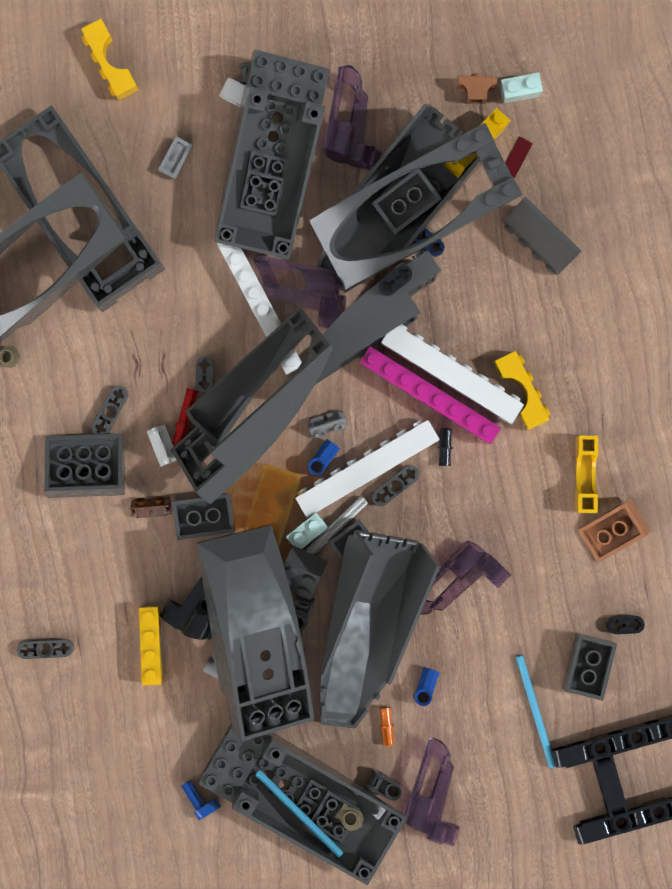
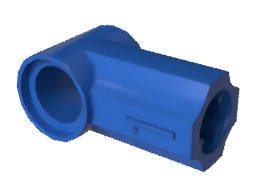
[308,439,340,476]
[413,667,440,706]

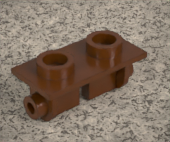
[130,496,171,518]

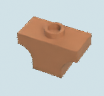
[457,73,497,104]

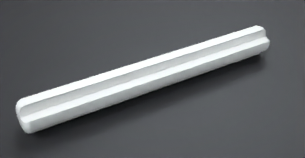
[304,496,368,555]

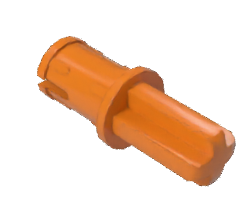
[379,707,395,746]

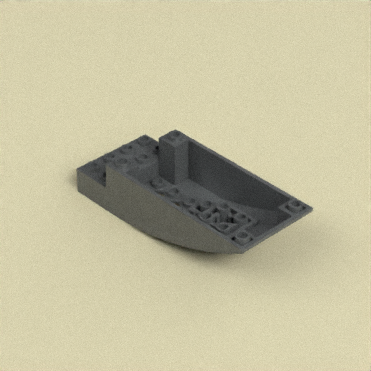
[214,49,330,260]
[197,525,314,741]
[198,723,407,886]

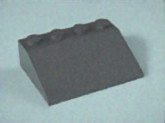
[503,197,582,275]
[44,433,125,498]

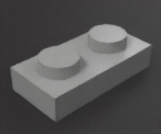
[158,136,193,180]

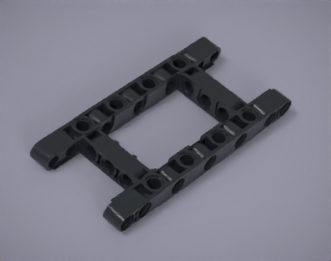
[551,715,672,845]

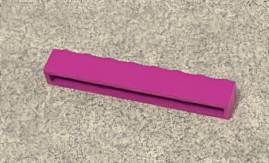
[359,346,501,444]

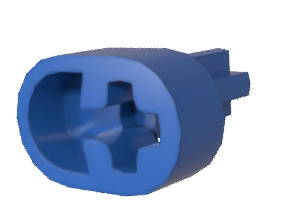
[181,780,221,821]

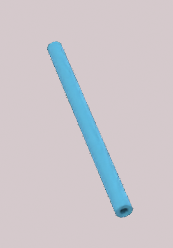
[516,655,555,768]
[255,770,344,858]

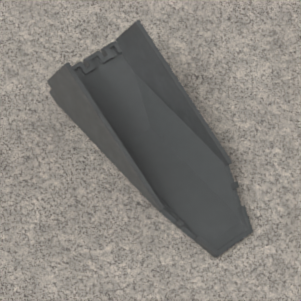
[316,104,481,293]
[319,530,440,728]

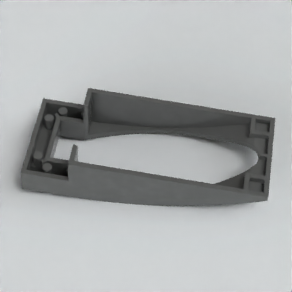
[0,105,165,313]
[309,123,522,290]
[0,173,128,343]
[295,251,441,384]
[171,307,333,504]

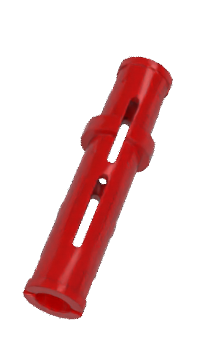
[172,388,199,445]

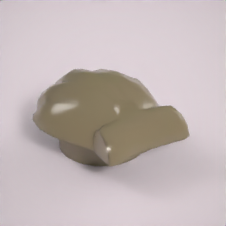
[0,346,20,368]
[335,803,364,831]

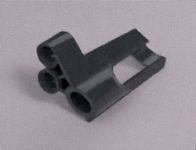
[159,576,212,640]

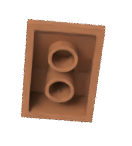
[578,498,651,563]

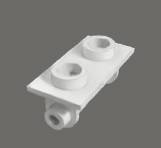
[147,424,177,467]

